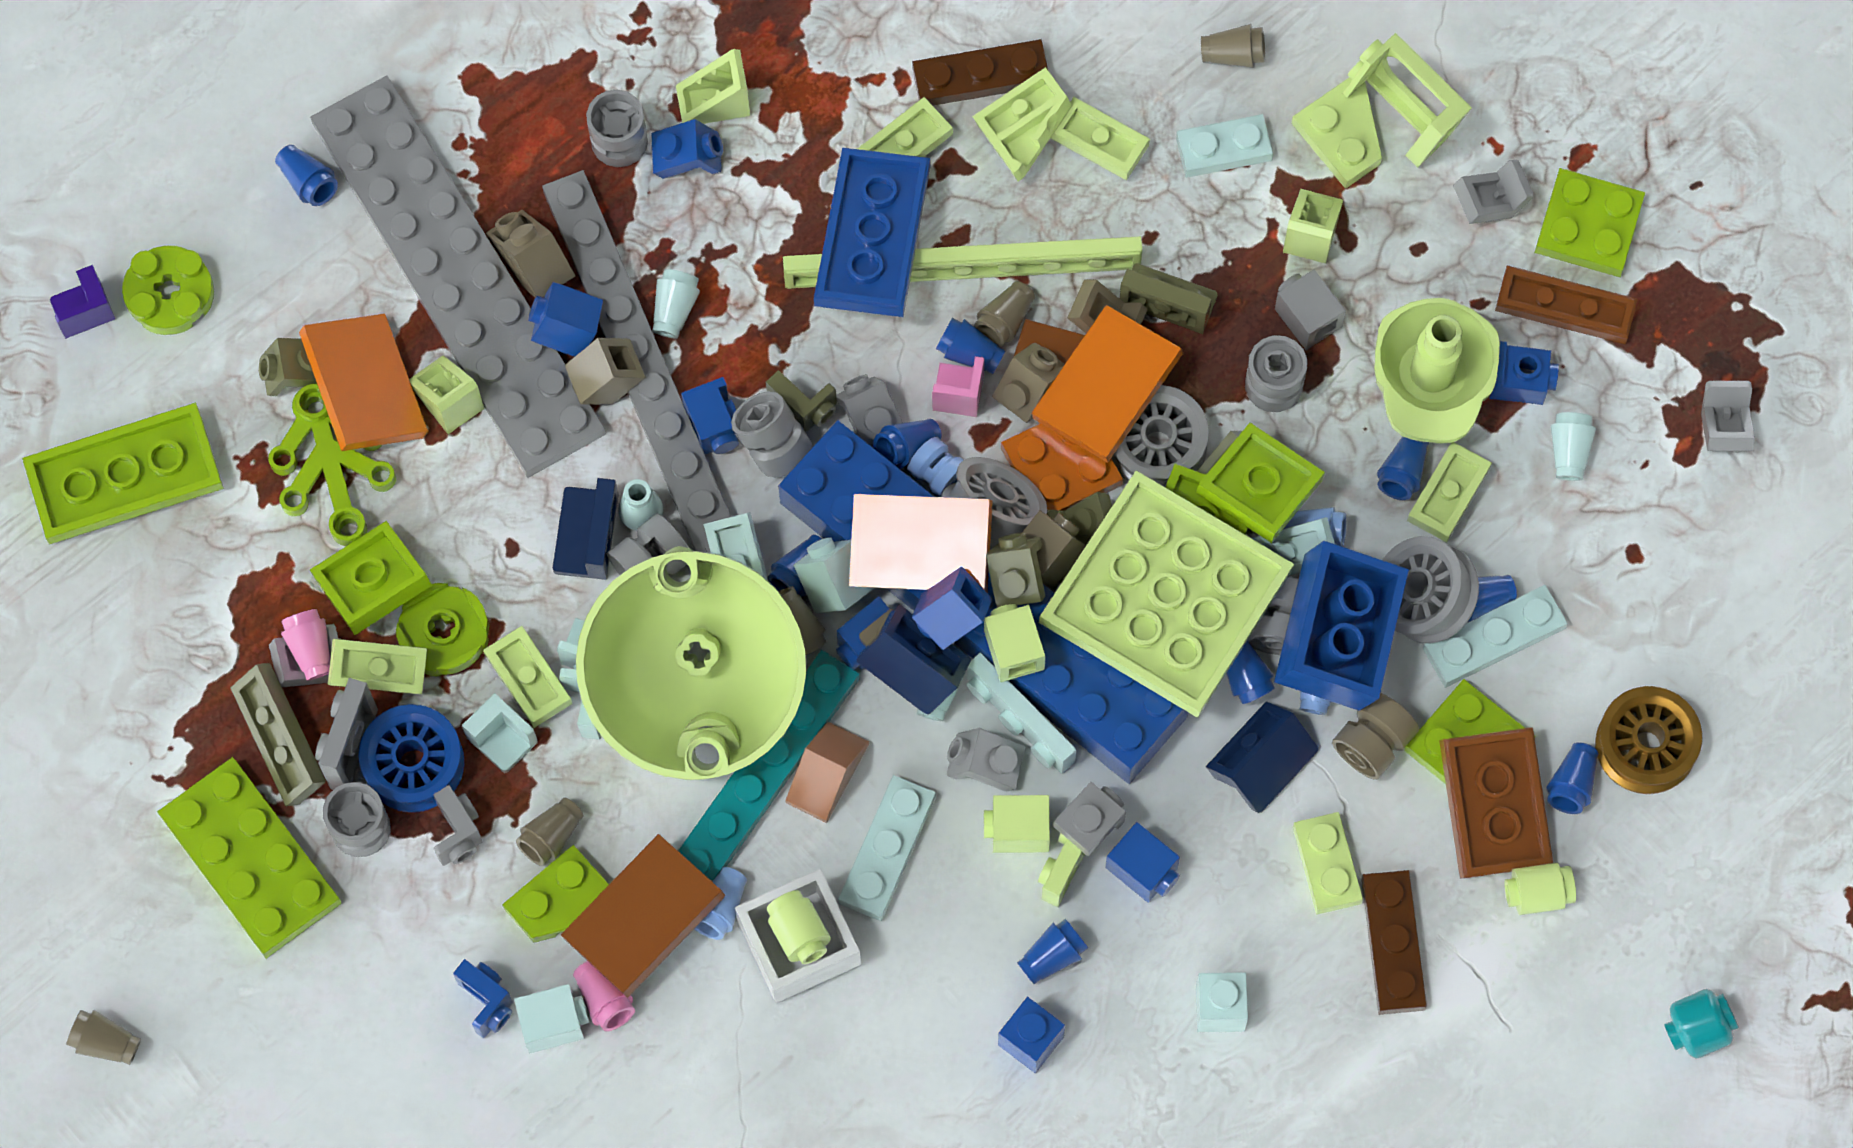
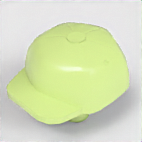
[1374,298,1500,443]

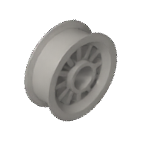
[1112,385,1209,487]
[941,457,1047,548]
[1383,536,1479,643]

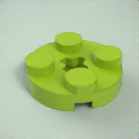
[122,245,214,335]
[396,583,489,677]

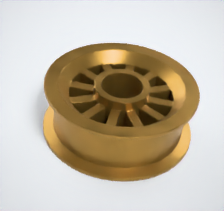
[1595,686,1702,794]

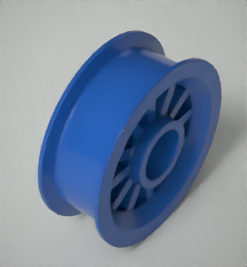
[359,704,464,812]

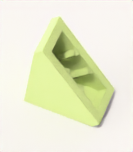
[675,49,750,124]
[1283,189,1343,264]
[409,355,484,434]

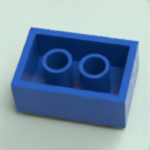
[1274,541,1409,711]

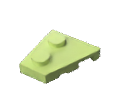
[972,67,1072,182]
[1291,77,1382,189]

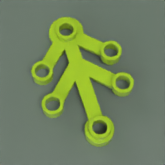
[268,384,396,546]

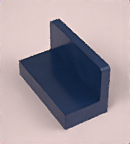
[552,478,619,580]
[857,604,972,715]
[1205,701,1318,813]

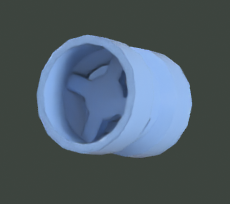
[907,437,964,497]

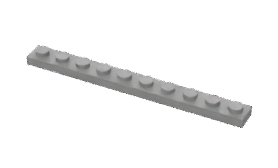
[542,170,731,553]

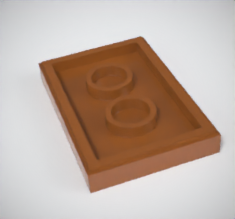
[1439,727,1553,879]
[561,834,726,998]

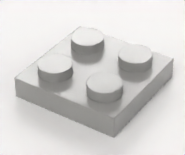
[315,678,378,790]

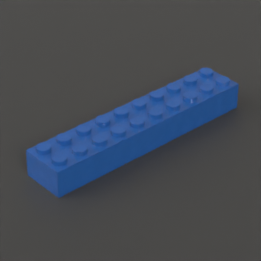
[778,420,1188,784]

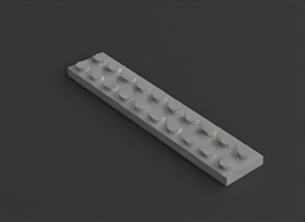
[310,75,606,478]

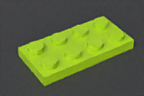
[22,402,224,545]
[157,757,342,959]

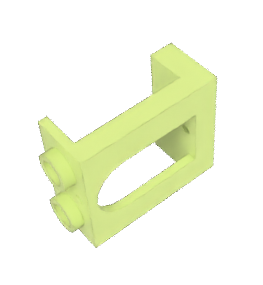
[1342,33,1472,168]

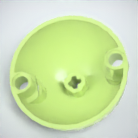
[576,546,806,780]

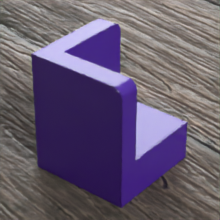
[50,264,115,339]

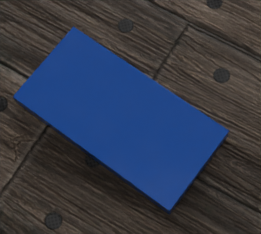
[814,148,930,317]

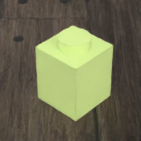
[984,604,1045,682]
[984,795,1050,853]

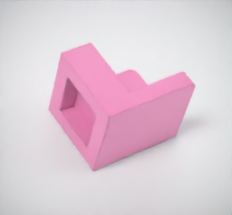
[932,356,984,417]

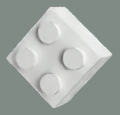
[735,868,861,1003]

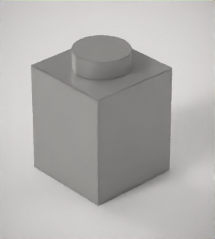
[1275,269,1346,350]

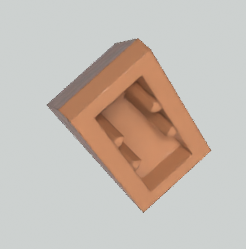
[785,722,869,823]

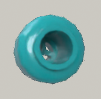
[1664,989,1739,1058]

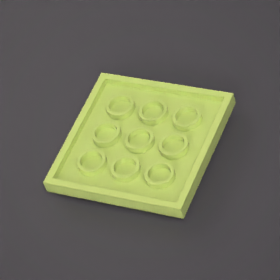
[1039,471,1294,718]

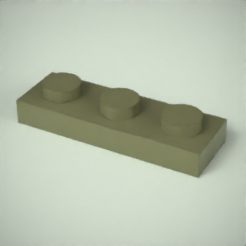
[230,663,326,807]

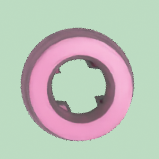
[281,609,330,681]
[573,961,635,1031]

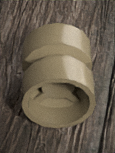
[1332,693,1420,780]

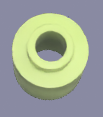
[1504,863,1576,915]
[767,890,831,964]

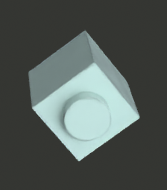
[793,538,874,613]
[1196,973,1248,1032]
[514,984,589,1054]

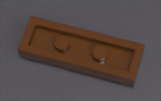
[912,39,1048,106]
[1361,870,1427,1015]

